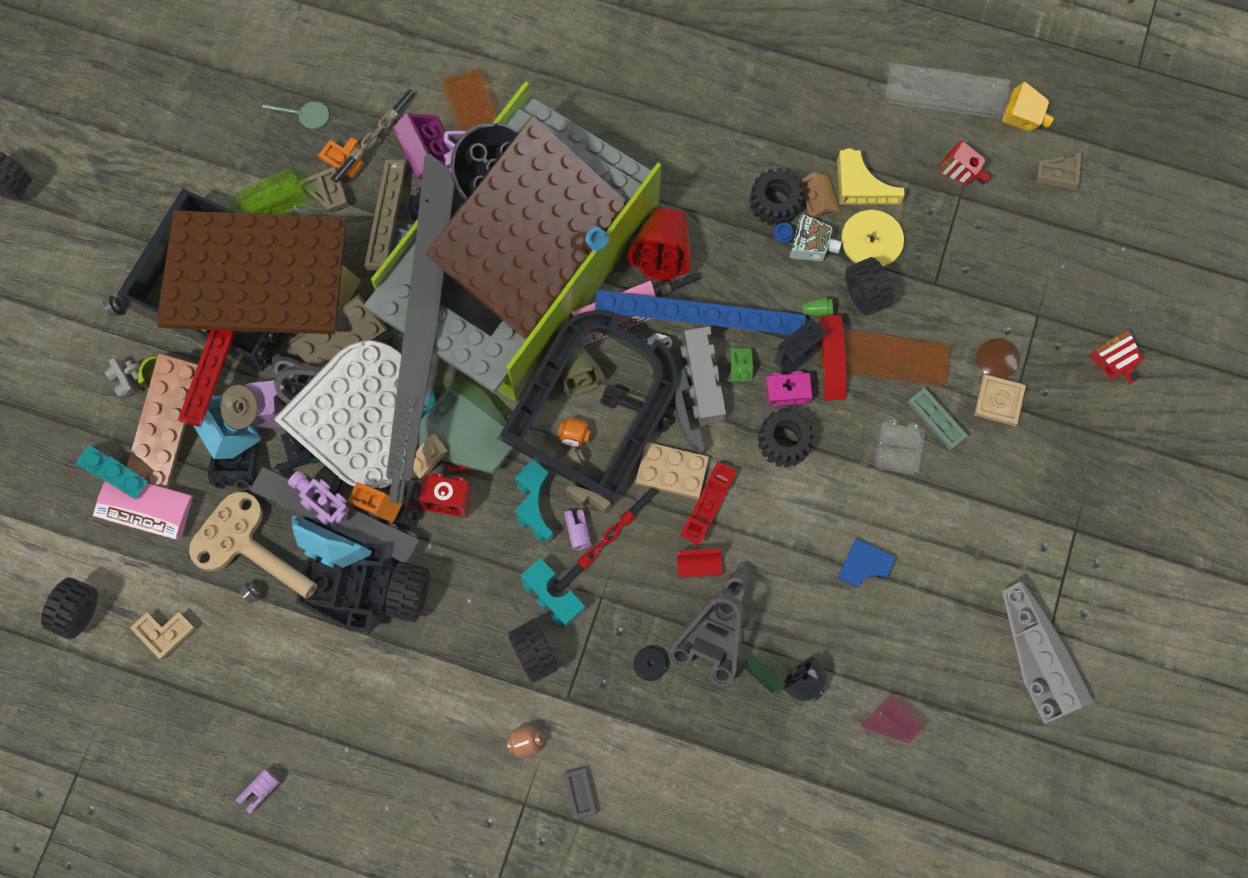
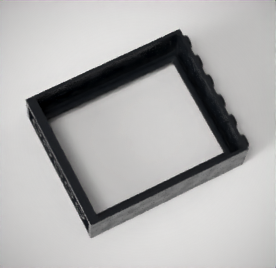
[117,188,284,372]

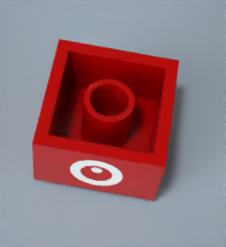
[419,473,472,518]

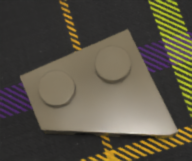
[1035,153,1082,190]
[298,166,349,212]

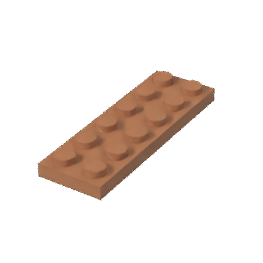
[127,354,198,488]

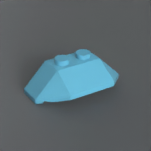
[292,515,372,568]

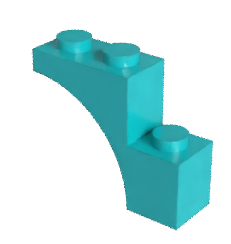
[75,445,148,500]
[514,459,554,544]

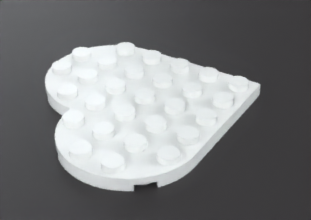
[274,340,401,488]

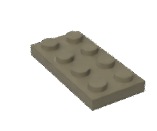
[291,294,386,367]

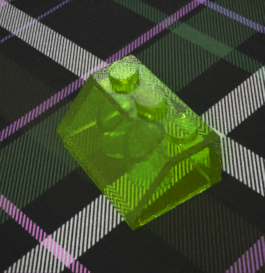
[234,167,308,215]

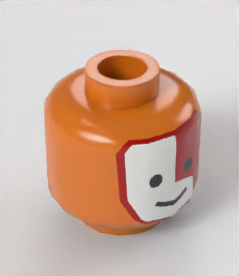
[558,417,591,448]

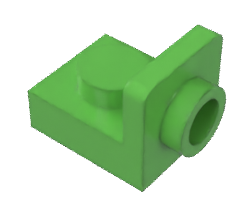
[730,348,753,382]

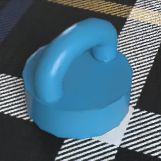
[585,226,609,252]

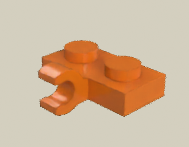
[318,137,364,179]

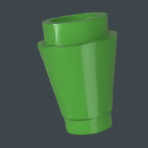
[803,297,833,317]

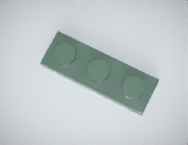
[907,388,968,451]

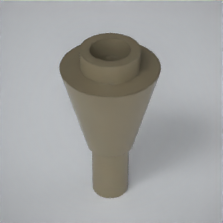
[545,446,585,474]

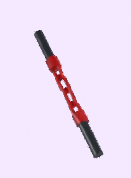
[555,488,656,593]

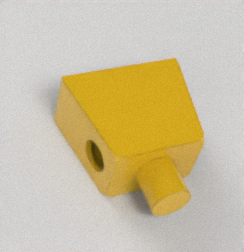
[1002,82,1054,131]

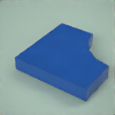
[837,539,896,588]

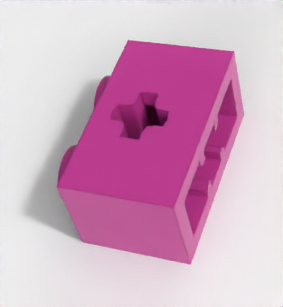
[765,371,812,407]

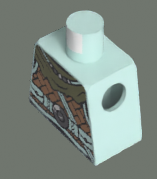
[790,214,842,261]

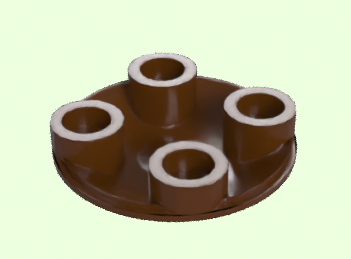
[975,339,1019,379]

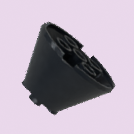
[451,123,518,201]

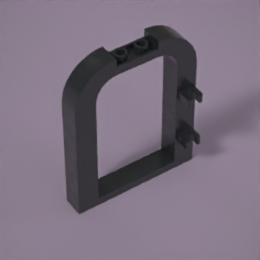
[497,310,678,504]

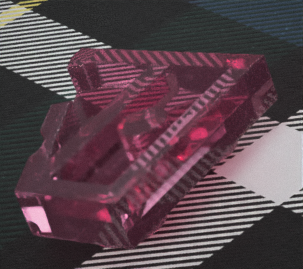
[861,694,925,744]

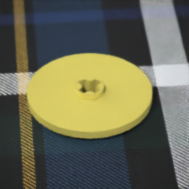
[841,210,904,267]

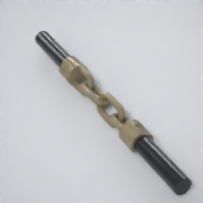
[331,89,415,183]

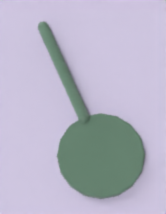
[262,102,329,129]

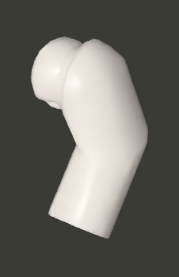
[646,333,672,349]

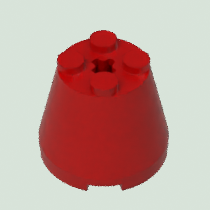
[628,207,692,281]

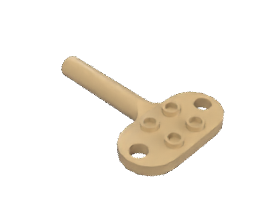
[189,492,317,599]

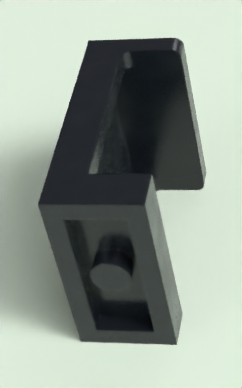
[774,318,825,375]

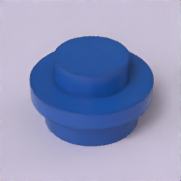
[773,223,794,243]

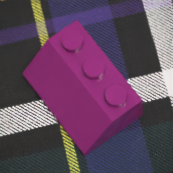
[393,113,450,178]

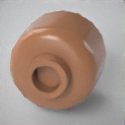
[507,725,543,758]

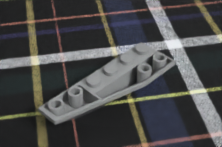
[1002,581,1094,724]

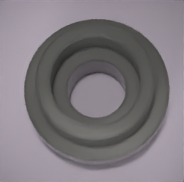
[103,296,122,316]
[240,582,261,604]

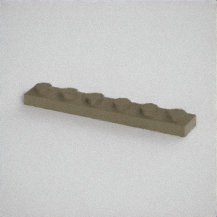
[365,160,407,270]

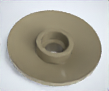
[220,385,258,429]

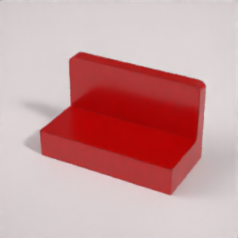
[676,549,722,578]

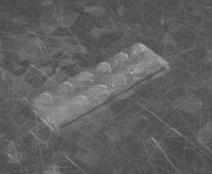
[884,63,1010,119]

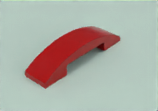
[819,315,846,401]
[680,461,737,546]

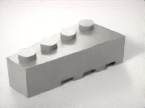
[680,326,726,425]

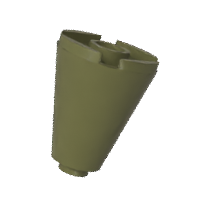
[561,341,604,396]

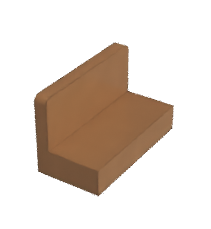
[800,172,840,219]

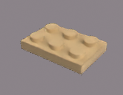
[635,442,709,500]

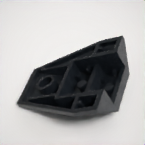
[296,543,394,634]

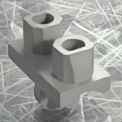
[105,357,143,398]

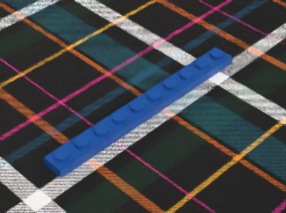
[594,290,806,335]

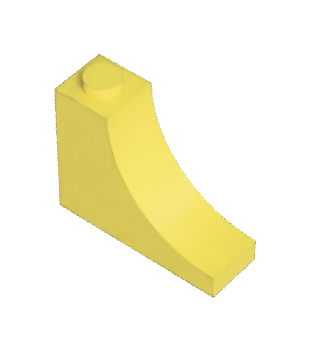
[837,149,904,204]

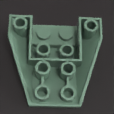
[417,381,514,474]

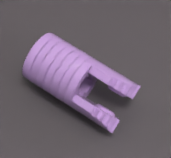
[564,509,591,551]
[235,769,280,813]

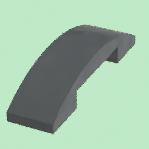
[675,369,704,455]

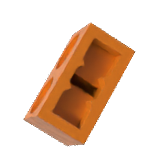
[347,482,402,523]

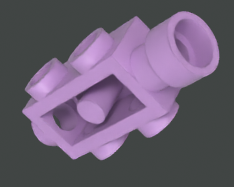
[288,470,349,527]

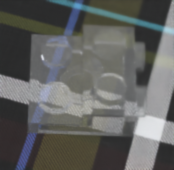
[874,420,925,475]

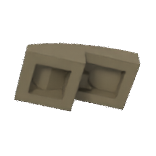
[566,486,611,514]

